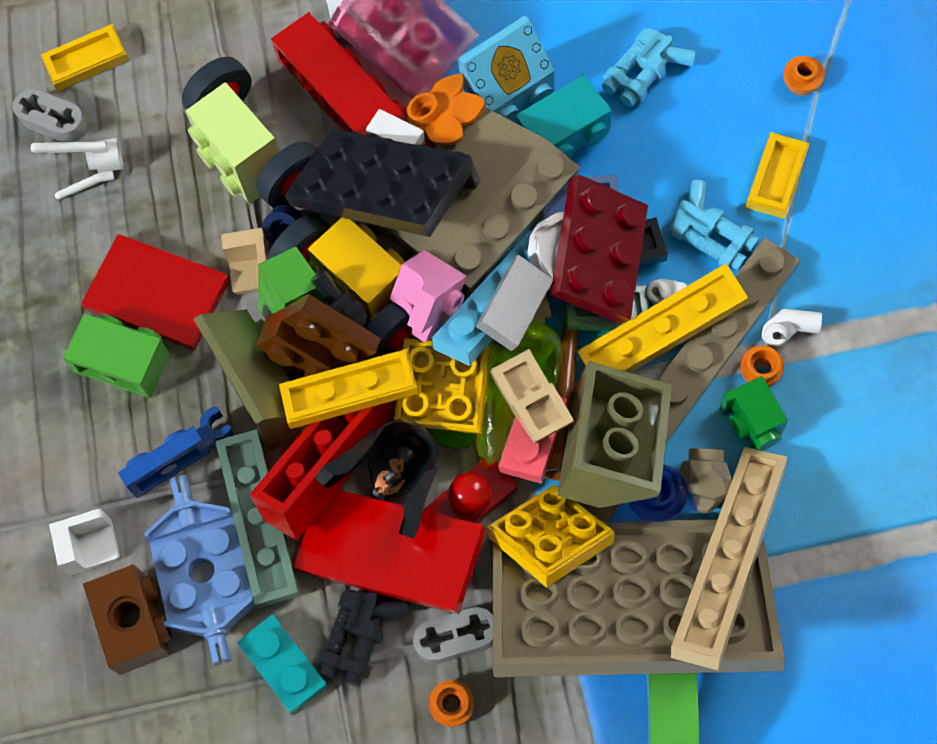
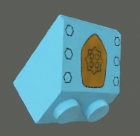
[458,15,555,122]

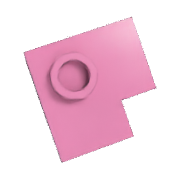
[389,250,467,343]

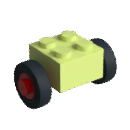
[182,57,317,208]

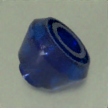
[628,464,688,522]

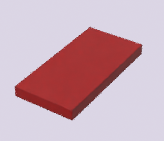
[293,490,486,615]

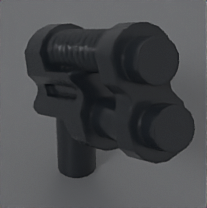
[311,270,367,327]
[318,590,409,687]

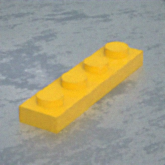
[577,263,750,373]

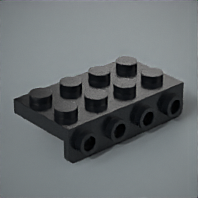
[285,129,480,237]

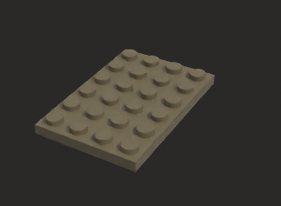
[493,519,785,677]

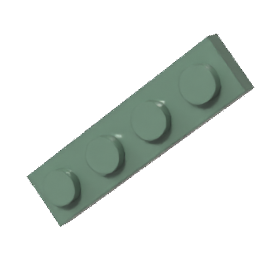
[215,429,300,609]

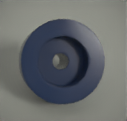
[262,205,303,245]

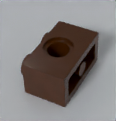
[83,564,173,675]

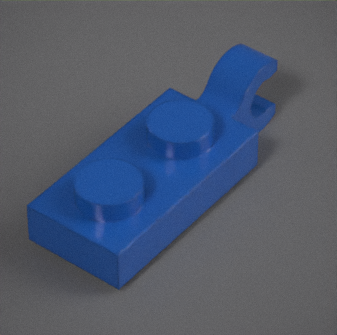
[118,407,234,498]

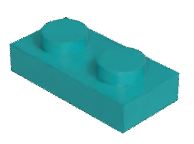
[237,614,329,715]

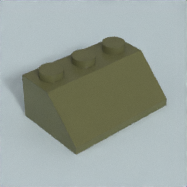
[194,309,308,451]
[557,361,672,508]

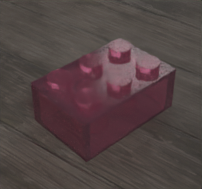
[328,0,479,99]

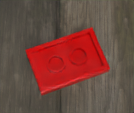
[81,234,230,351]

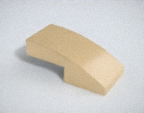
[490,349,574,444]

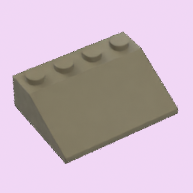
[374,107,580,302]

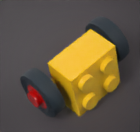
[267,214,416,360]

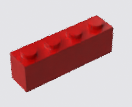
[250,400,396,541]

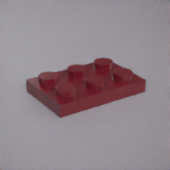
[550,174,648,324]

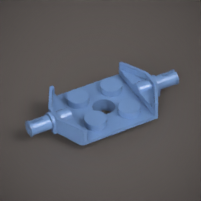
[144,475,255,666]

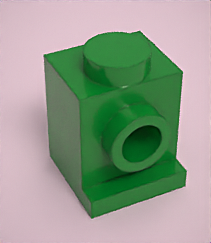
[719,376,788,451]

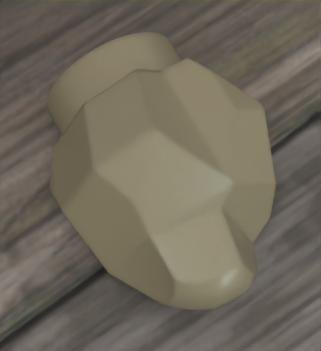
[677,448,732,513]

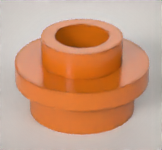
[783,56,825,95]
[740,346,784,387]
[429,680,475,727]

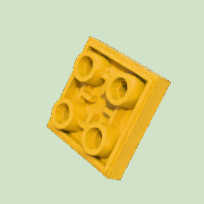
[394,338,492,434]
[487,484,615,588]

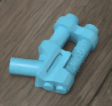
[601,28,696,107]
[668,180,760,271]

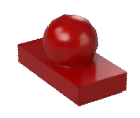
[423,454,518,524]

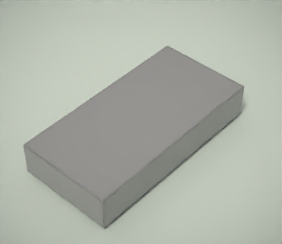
[476,255,554,351]

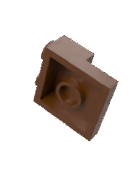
[255,294,381,378]

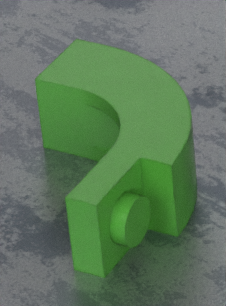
[646,673,699,744]

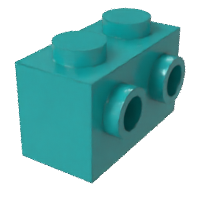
[516,75,612,158]

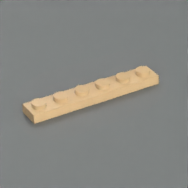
[671,447,787,671]

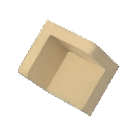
[221,228,270,295]

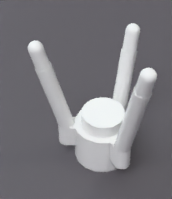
[31,138,123,199]

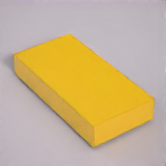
[40,24,129,92]
[745,132,810,219]

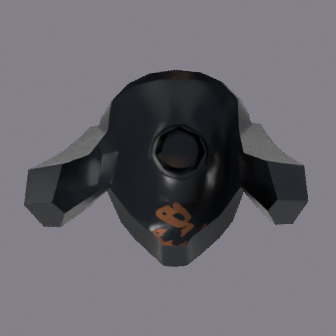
[315,418,438,539]

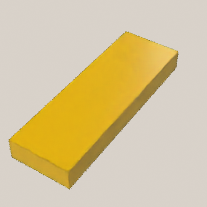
[279,349,419,429]

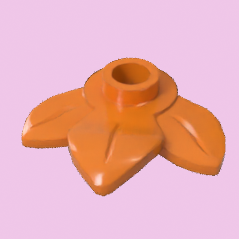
[407,74,486,145]

